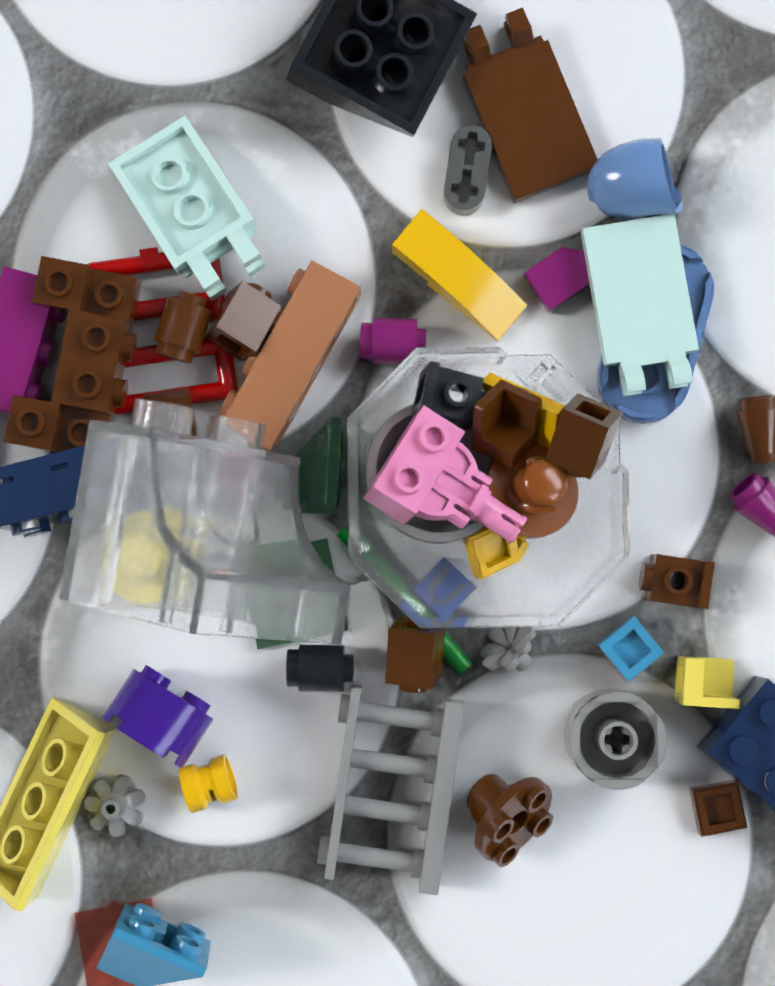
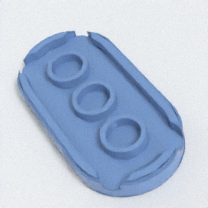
[597,244,714,423]

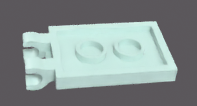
[581,213,699,397]

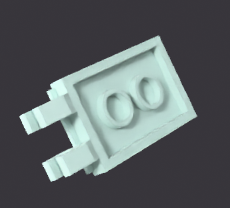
[108,116,266,301]

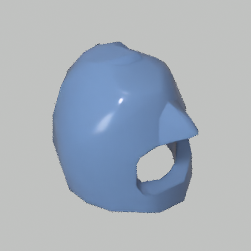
[587,138,684,222]

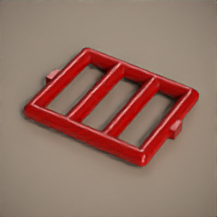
[87,247,238,415]

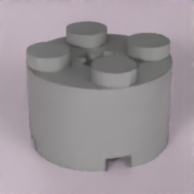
[564,688,667,790]

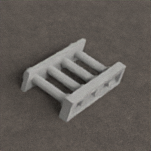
[317,685,465,895]

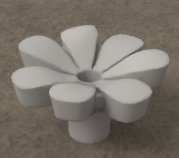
[480,618,536,671]
[84,774,145,837]

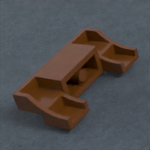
[4,256,142,463]

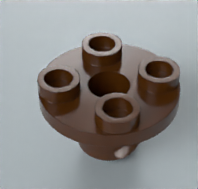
[467,774,553,867]

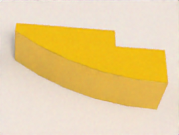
[392,209,527,342]

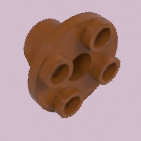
[486,443,578,539]

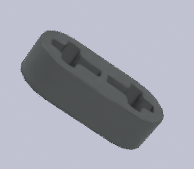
[443,125,492,215]

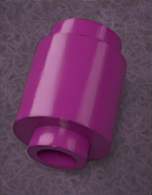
[360,318,426,366]

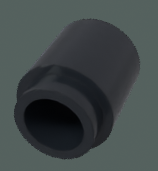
[286,644,354,692]

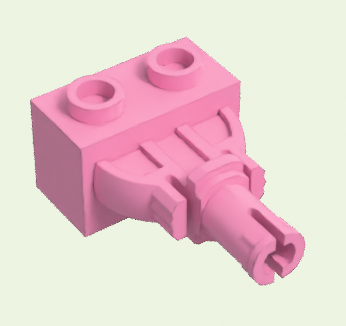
[363,405,527,544]

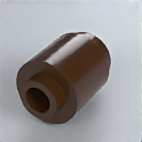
[154,291,213,364]

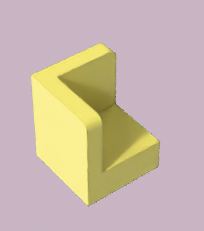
[674,655,740,709]

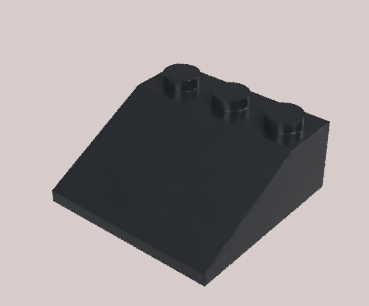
[286,0,477,137]

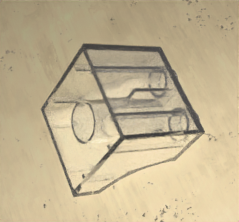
[59,399,351,645]

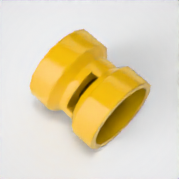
[179,754,238,813]

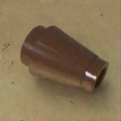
[736,395,775,464]

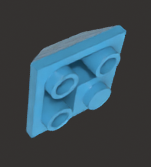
[96,903,211,986]

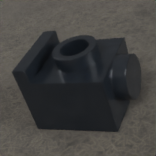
[410,361,487,432]

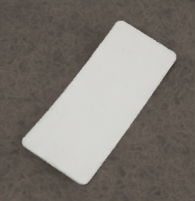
[340,579,388,672]

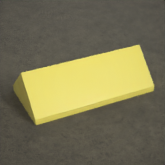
[0,697,117,911]

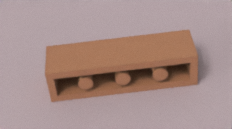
[219,260,362,454]

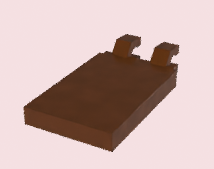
[462,7,598,204]

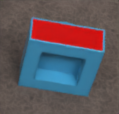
[596,616,664,682]

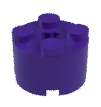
[102,665,214,768]

